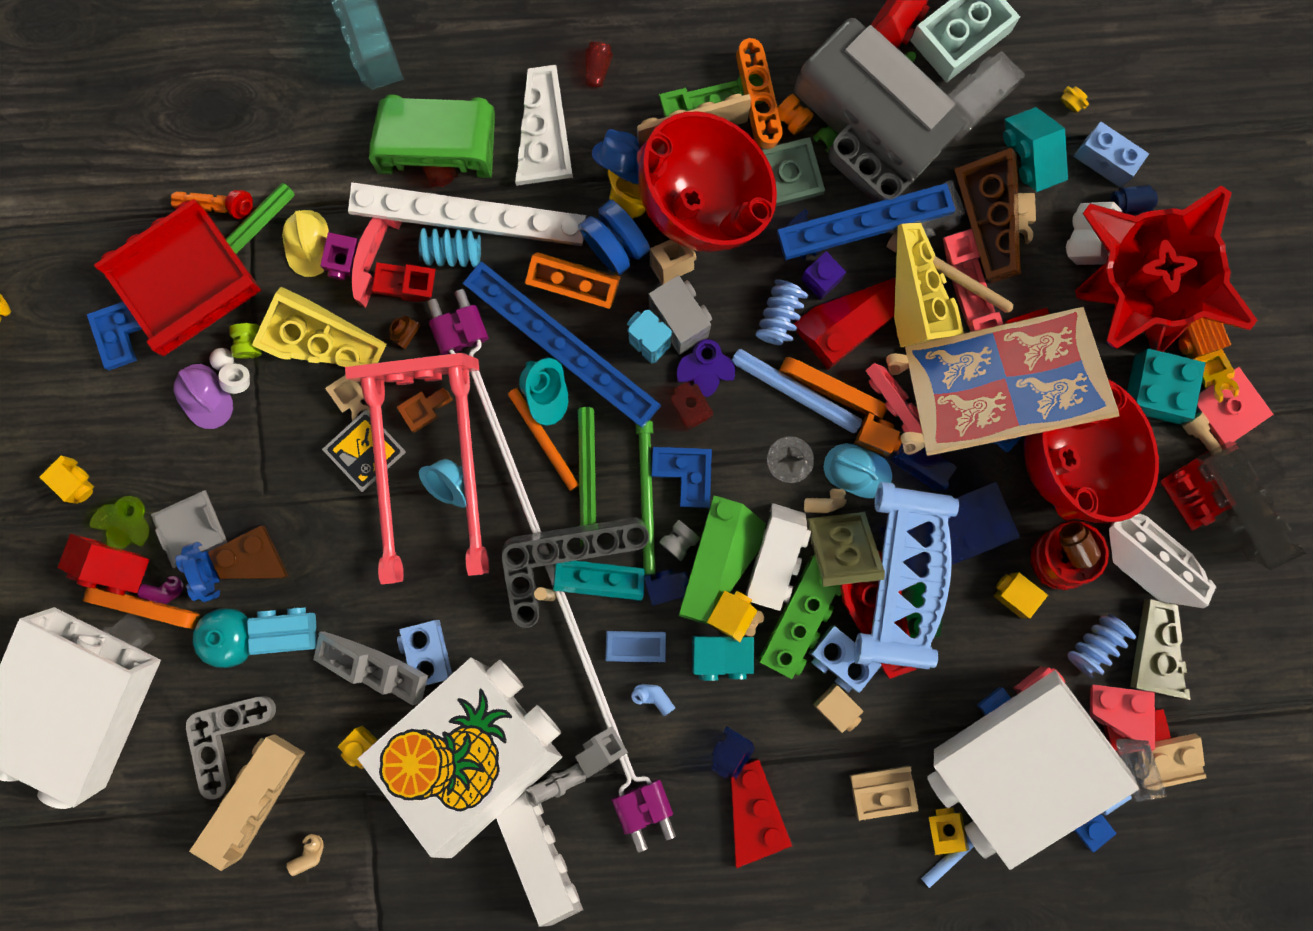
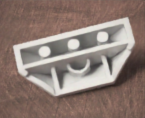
[1109,514,1216,608]

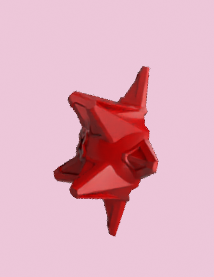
[1075,185,1258,352]

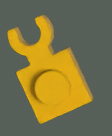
[1194,349,1239,402]

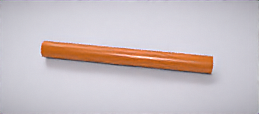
[508,388,579,491]

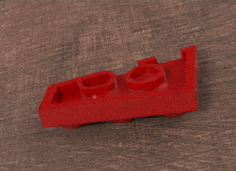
[730,758,792,868]

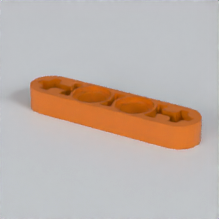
[736,38,782,149]
[779,357,887,420]
[83,587,201,629]

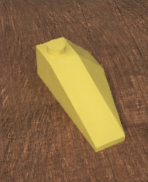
[894,223,964,347]
[252,287,387,367]

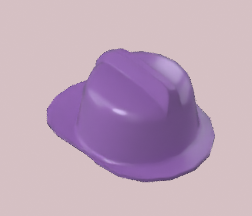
[173,364,233,429]

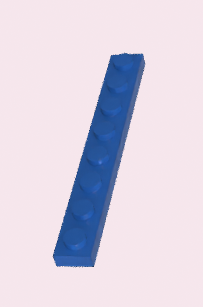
[463,261,661,429]

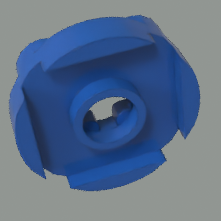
[175,542,220,602]

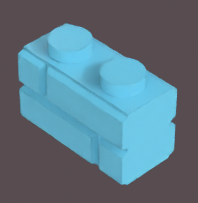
[627,310,672,364]
[247,608,317,655]

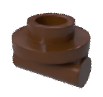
[389,316,421,349]

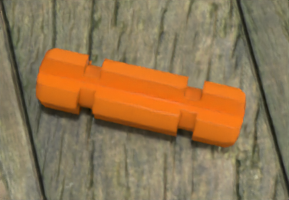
[171,191,227,213]

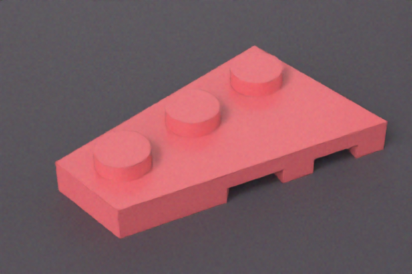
[865,363,922,433]

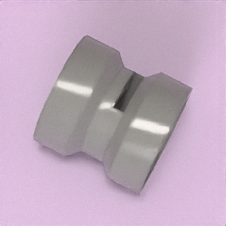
[659,520,700,561]

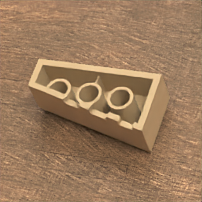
[189,734,305,871]

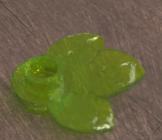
[90,496,149,549]

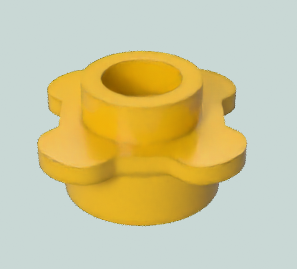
[1060,86,1089,113]

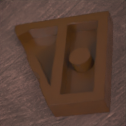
[208,525,289,579]

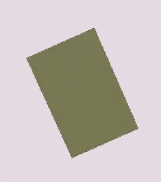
[807,512,885,587]

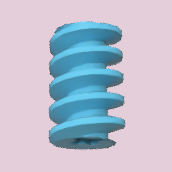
[419,228,481,267]

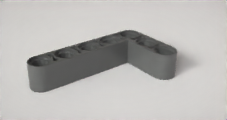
[502,517,649,628]

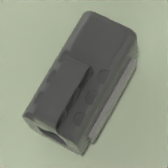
[794,18,967,203]

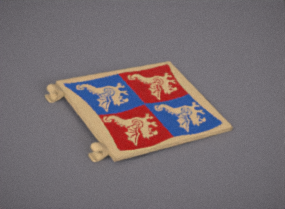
[886,307,1119,456]

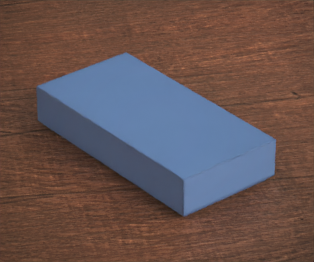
[606,631,666,662]

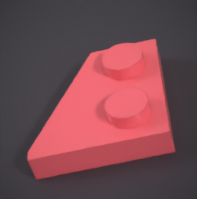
[1090,685,1155,752]

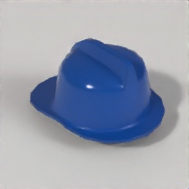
[592,129,640,185]

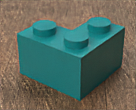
[1003,107,1068,192]
[692,636,754,681]

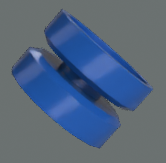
[578,200,650,276]

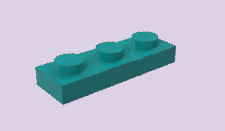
[553,561,644,600]

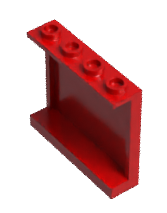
[94,199,262,357]

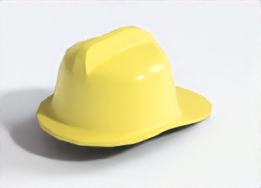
[282,210,329,277]

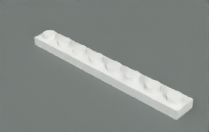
[348,182,586,246]

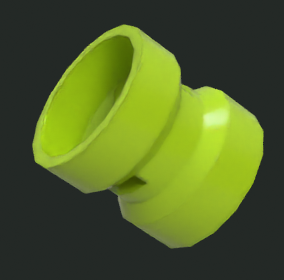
[229,323,262,358]

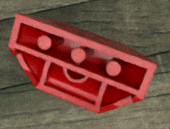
[871,0,931,49]

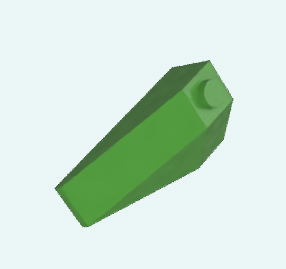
[679,495,766,625]

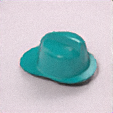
[519,358,569,426]

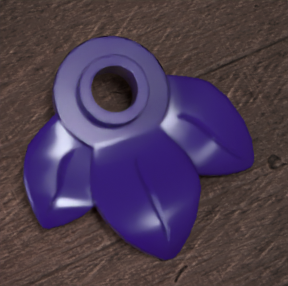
[677,339,735,398]

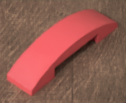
[352,218,402,308]
[943,229,1004,332]

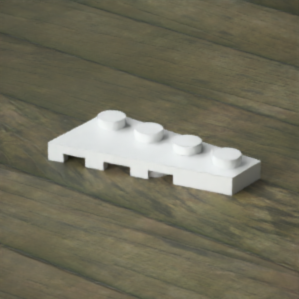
[515,65,573,186]

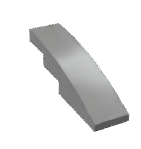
[313,632,428,705]

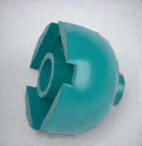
[192,608,250,668]

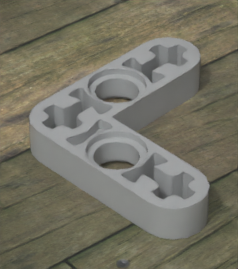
[186,696,276,799]

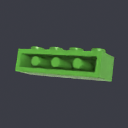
[758,555,841,679]

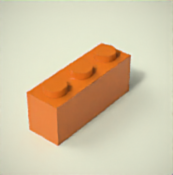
[525,252,620,309]

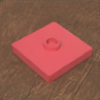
[1196,367,1274,448]

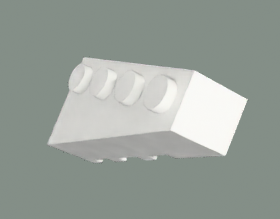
[496,792,583,927]

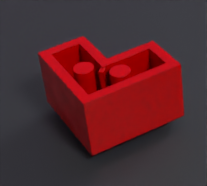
[58,533,150,596]

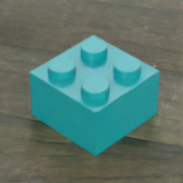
[1127,349,1206,424]

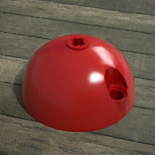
[637,111,777,252]
[1023,379,1159,523]

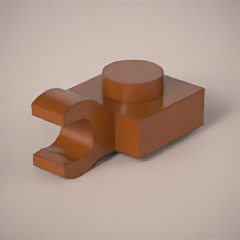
[397,388,453,433]

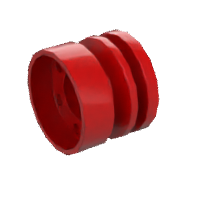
[1030,521,1109,591]

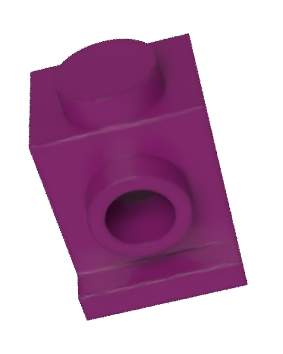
[320,232,359,280]

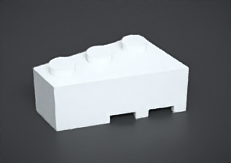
[746,503,811,611]

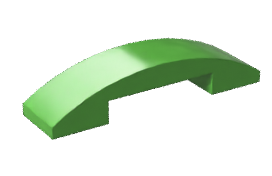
[658,74,775,117]

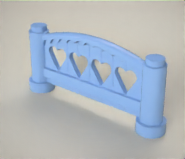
[854,482,959,669]

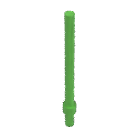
[635,420,655,575]

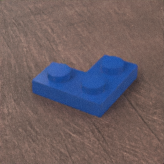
[87,302,142,371]
[652,447,712,509]

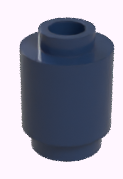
[1110,185,1158,216]

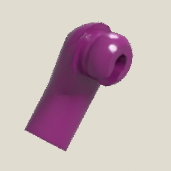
[138,576,184,604]

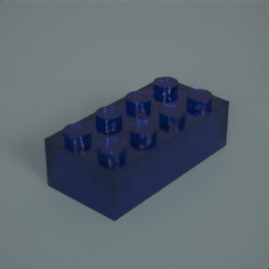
[880,482,1020,578]

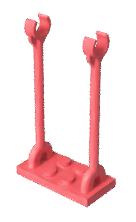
[345,353,489,584]

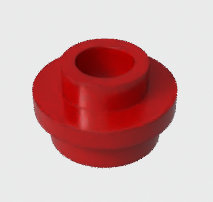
[225,190,253,219]

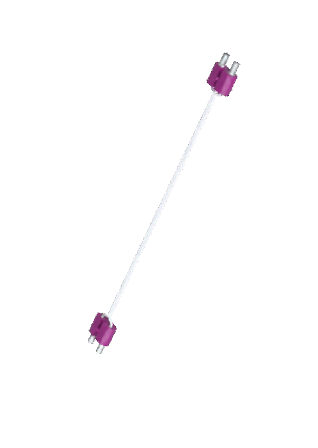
[427,289,676,852]

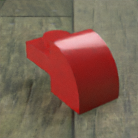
[372,262,435,302]

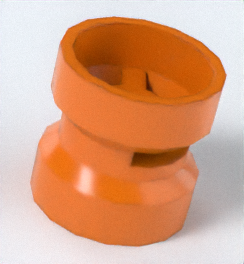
[778,94,814,135]

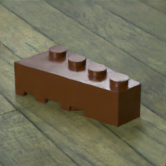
[955,148,1021,283]

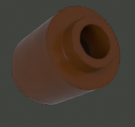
[1059,522,1101,568]

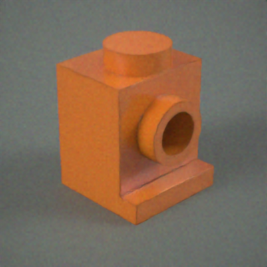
[854,413,902,457]

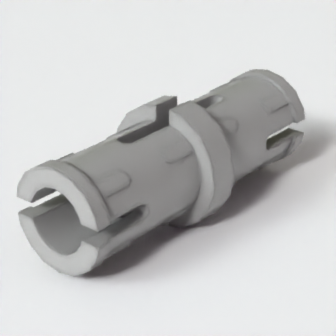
[525,763,586,807]

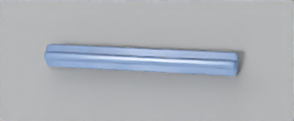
[732,349,862,433]

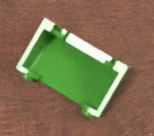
[369,95,495,178]

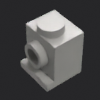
[575,726,628,778]

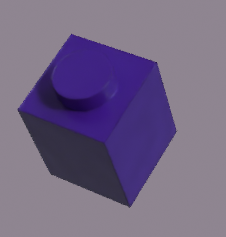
[801,251,846,300]

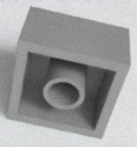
[649,275,712,355]

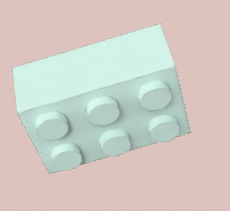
[910,0,1020,83]

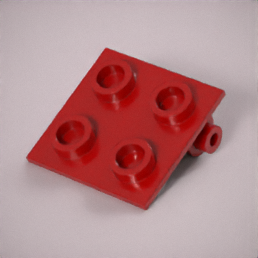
[1160,451,1241,531]

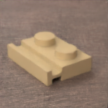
[1137,733,1206,791]
[850,765,919,821]

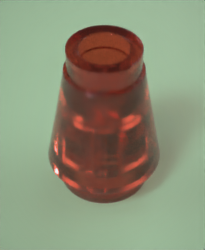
[585,41,613,87]

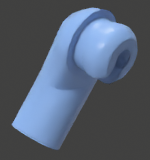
[631,684,675,716]

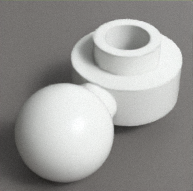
[209,348,250,394]

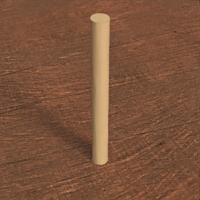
[534,587,556,601]

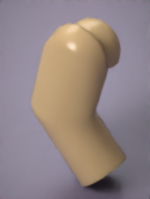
[804,489,847,513]
[287,834,324,876]

